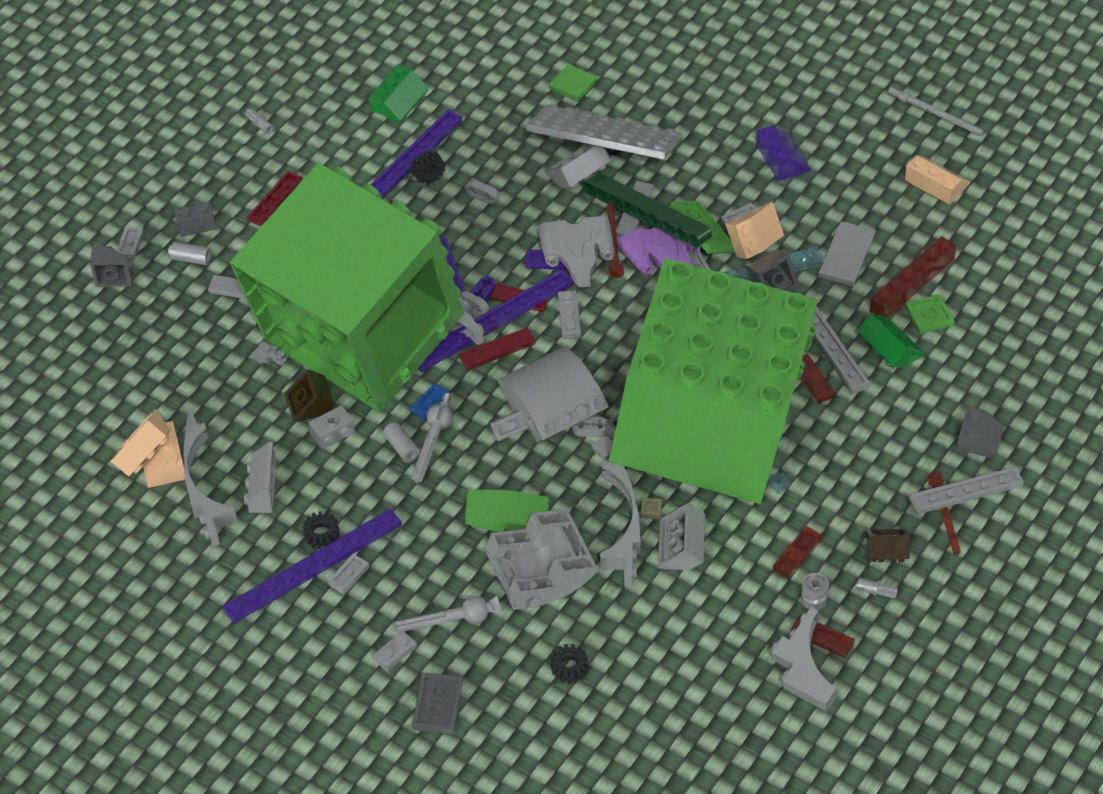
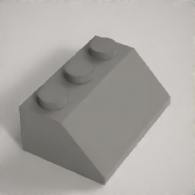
[545,144,611,189]
[244,442,277,513]
[658,503,705,570]

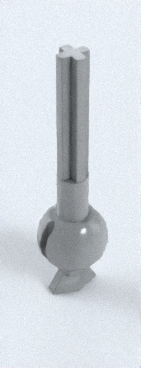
[411,393,453,483]
[395,595,501,633]

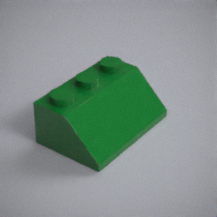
[369,64,428,123]
[857,313,926,369]

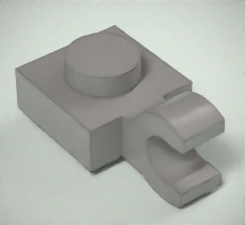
[252,341,287,366]

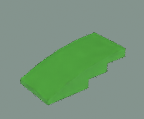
[465,489,549,532]

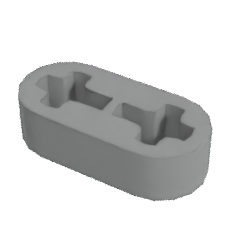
[466,180,499,204]
[460,291,489,317]
[572,417,608,437]

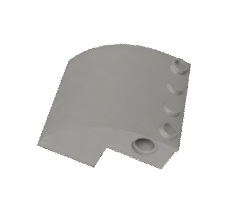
[497,347,609,442]
[484,509,598,610]

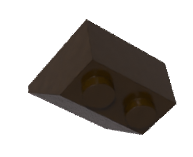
[284,369,335,422]
[866,529,910,563]

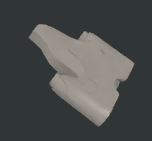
[538,216,615,287]

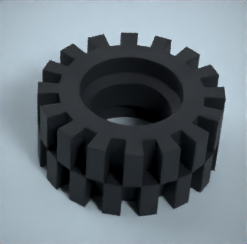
[411,150,446,184]
[303,511,340,549]
[551,644,588,684]

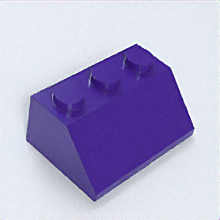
[756,126,811,181]

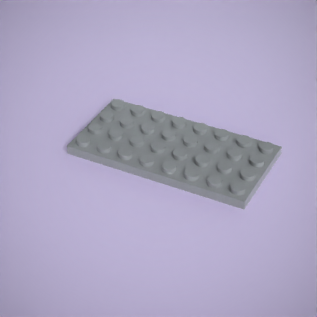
[526,104,682,159]

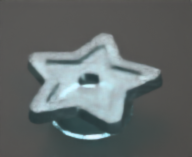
[766,473,791,494]

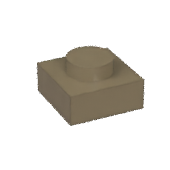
[641,497,662,520]

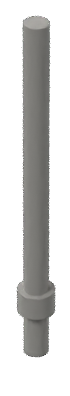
[888,87,984,136]

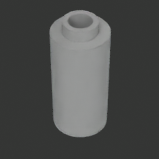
[168,242,211,265]
[383,422,420,463]

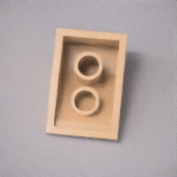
[725,202,784,259]

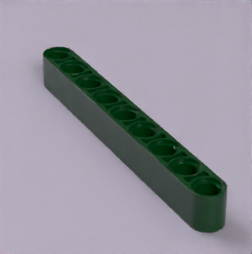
[582,172,712,248]

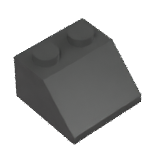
[173,201,216,237]
[747,249,799,292]
[957,407,1004,459]

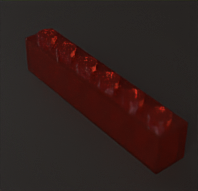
[869,236,956,318]

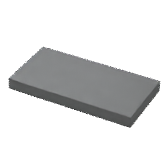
[818,221,876,287]

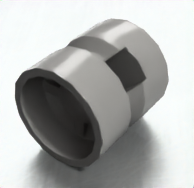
[801,573,829,610]

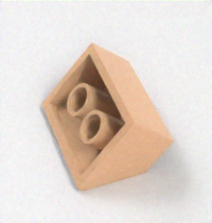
[905,155,970,205]
[111,409,169,476]
[142,421,185,488]

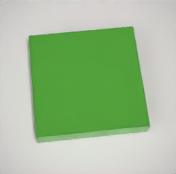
[549,64,597,102]
[905,294,955,335]

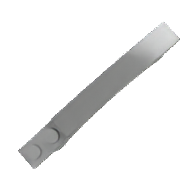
[183,411,238,546]
[600,446,641,586]

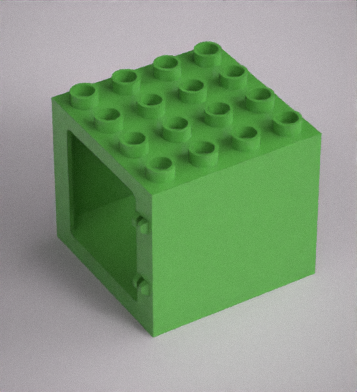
[230,163,464,413]
[609,258,818,504]

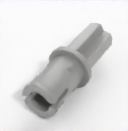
[245,108,274,135]
[856,577,898,598]

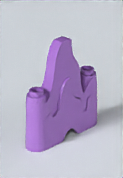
[617,227,701,275]

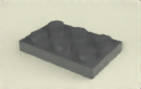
[412,673,463,734]

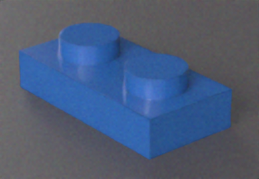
[410,384,449,421]

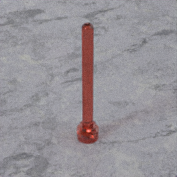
[607,203,624,278]
[927,471,961,555]

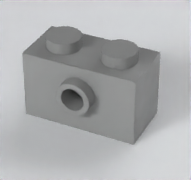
[308,405,355,449]

